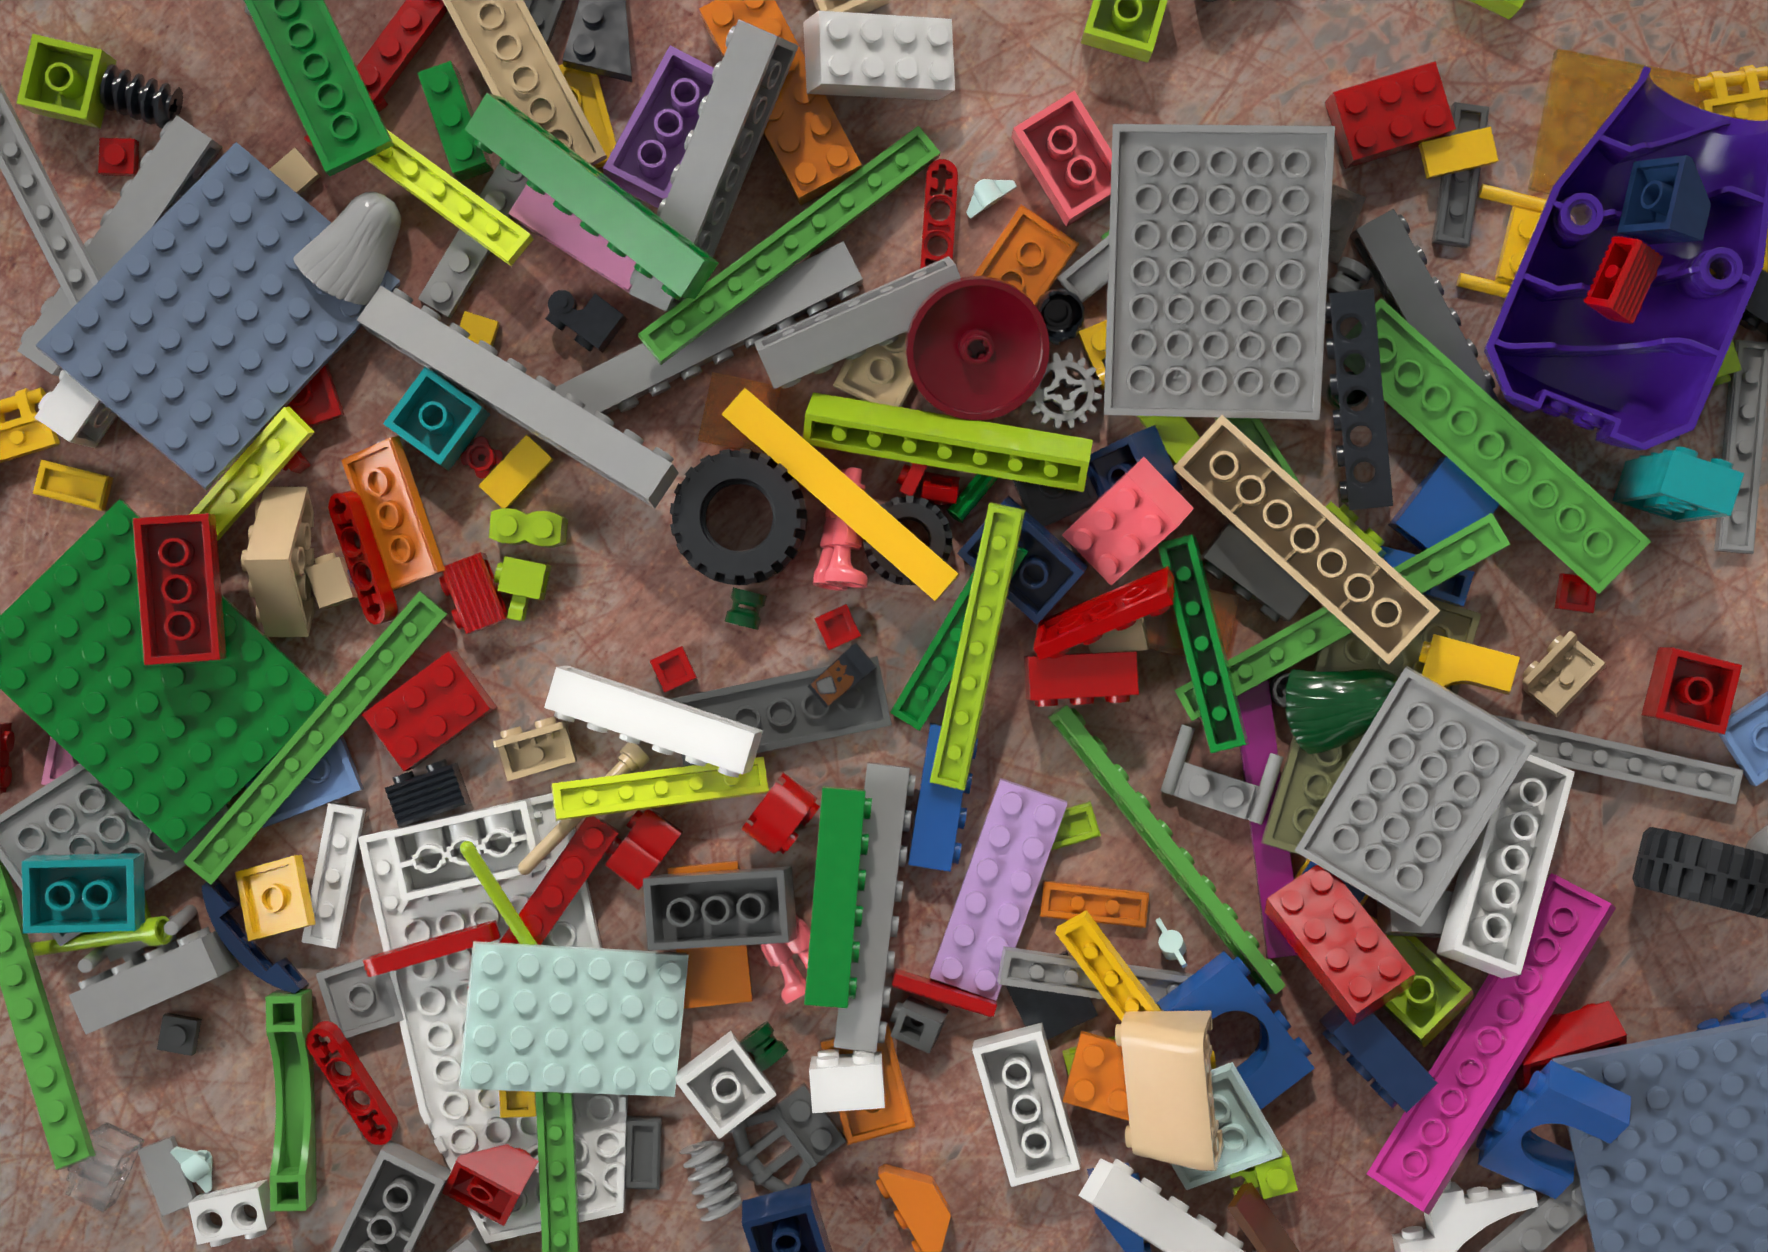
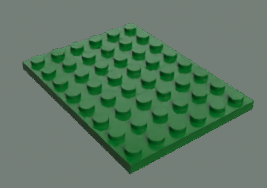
[0,499,328,853]

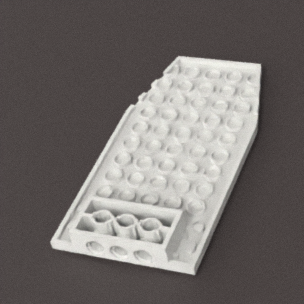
[358,793,628,1244]

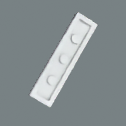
[301,802,366,949]

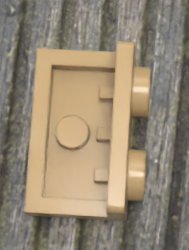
[1522,631,1606,718]
[493,716,577,781]

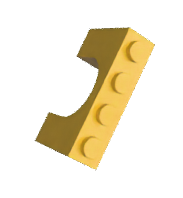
[1419,634,1520,695]

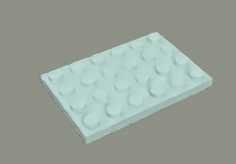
[459,941,689,1097]

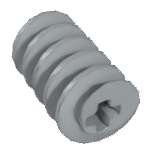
[679,1140,742,1221]

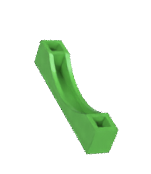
[265,989,317,1212]

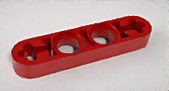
[920,159,958,269]
[328,491,398,625]
[362,920,501,977]
[306,1021,398,1145]

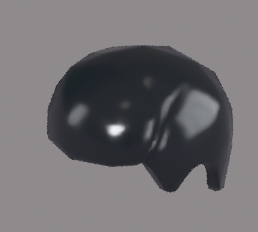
[1035,288,1085,345]

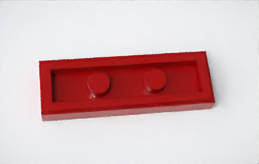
[892,968,997,1017]

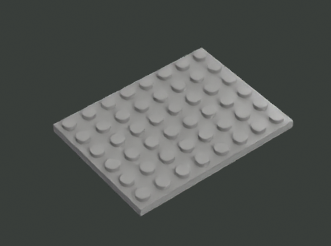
[1104,124,1335,420]

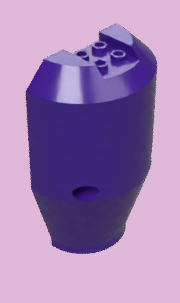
[1484,66,1768,450]

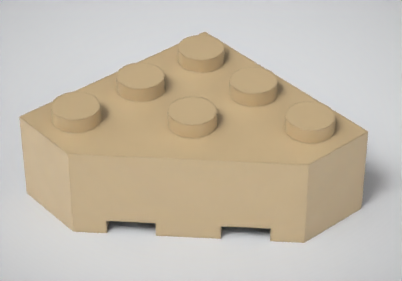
[241,487,315,637]

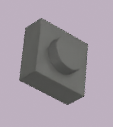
[157,1013,202,1056]

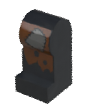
[807,643,877,708]

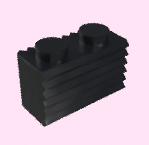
[385,759,471,828]

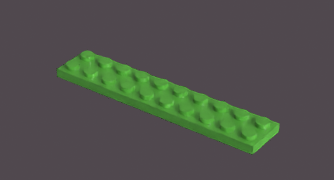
[1344,298,1651,594]

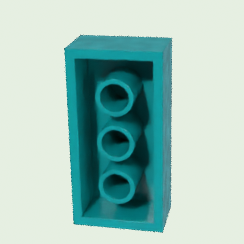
[1612,447,1745,523]

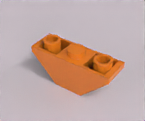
[876,1163,951,1252]

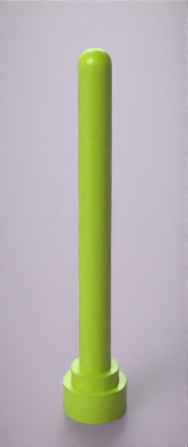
[460,841,538,945]
[30,916,173,956]

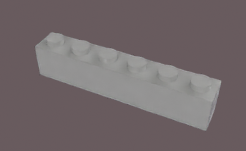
[754,256,961,389]

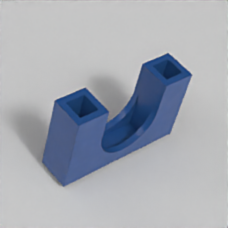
[1157,951,1315,1110]
[1476,1060,1631,1199]

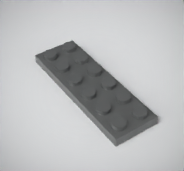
[670,656,892,767]

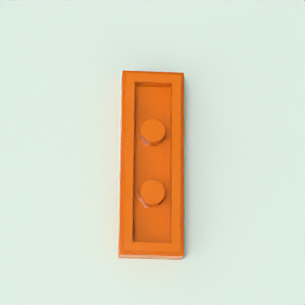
[1040,880,1149,928]

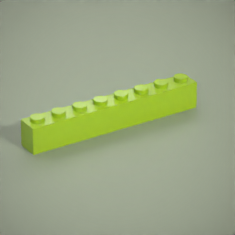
[803,392,1093,492]

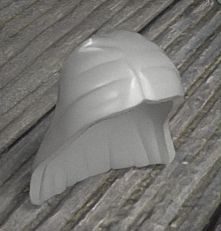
[293,192,401,305]

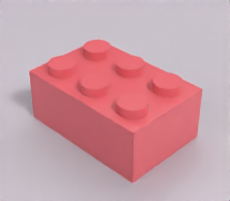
[1011,90,1112,227]
[1062,457,1194,586]

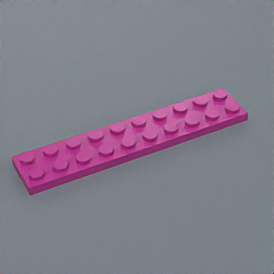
[1367,873,1616,1215]

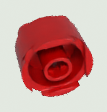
[741,772,820,855]

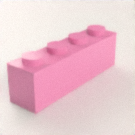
[508,185,636,293]

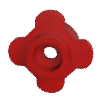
[461,436,503,479]

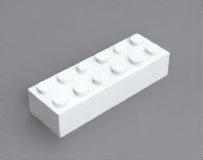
[1437,755,1575,978]

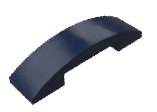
[201,879,309,994]

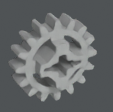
[1026,352,1102,430]

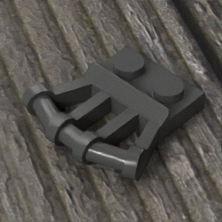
[729,1082,846,1192]

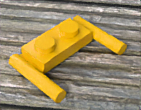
[1456,184,1547,298]

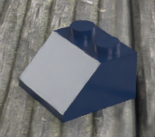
[1617,155,1711,245]
[1087,425,1184,498]

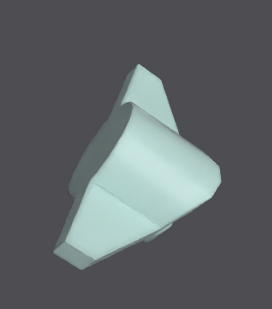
[966,179,1017,219]
[1155,918,1187,968]
[170,1146,213,1193]

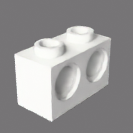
[188,1180,276,1247]

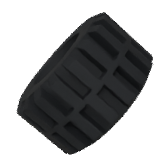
[863,496,953,586]

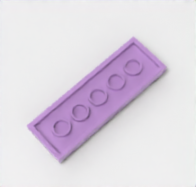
[930,778,1068,1001]

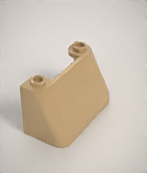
[1115,1011,1224,1171]

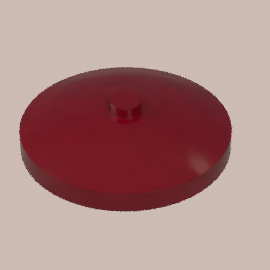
[905,276,1050,420]

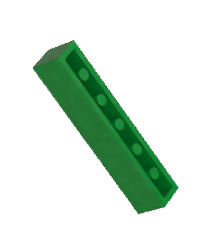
[1158,534,1249,753]
[804,786,872,1008]

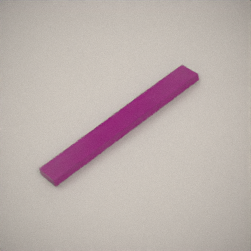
[1237,679,1298,959]

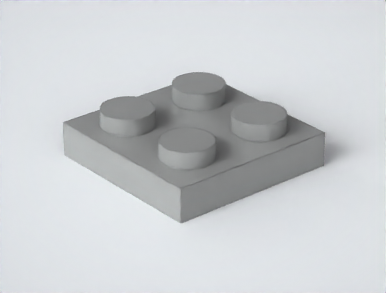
[316,952,404,1038]

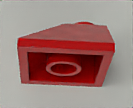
[442,1144,539,1226]

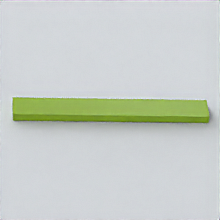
[930,502,1026,790]

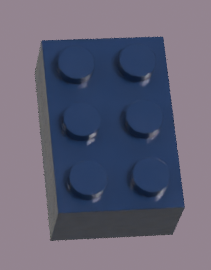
[957,495,1088,624]
[1319,1005,1438,1113]
[741,1183,833,1252]

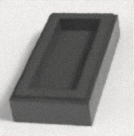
[625,1116,662,1190]

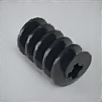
[100,64,183,129]

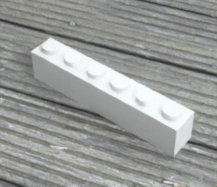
[544,665,763,778]
[1078,1158,1256,1252]

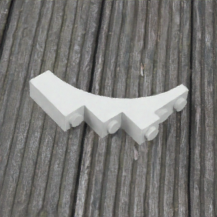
[1392,1180,1538,1252]

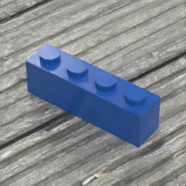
[908,723,978,872]

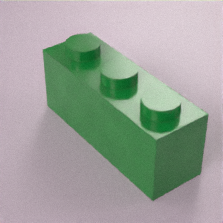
[417,61,493,182]

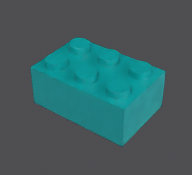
[22,853,145,934]

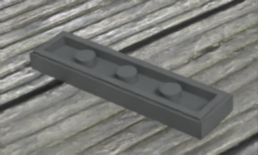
[1432,102,1490,248]

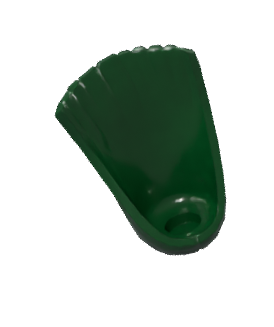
[1285,669,1398,754]

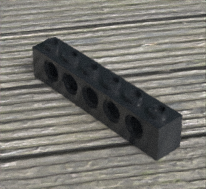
[1325,288,1393,510]

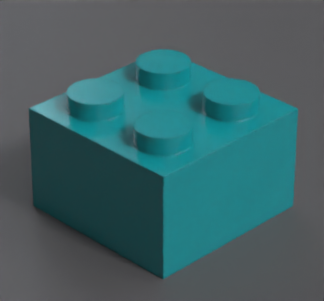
[383,366,491,471]

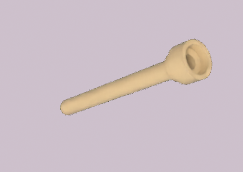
[518,742,650,875]

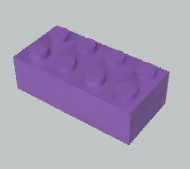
[603,45,714,208]

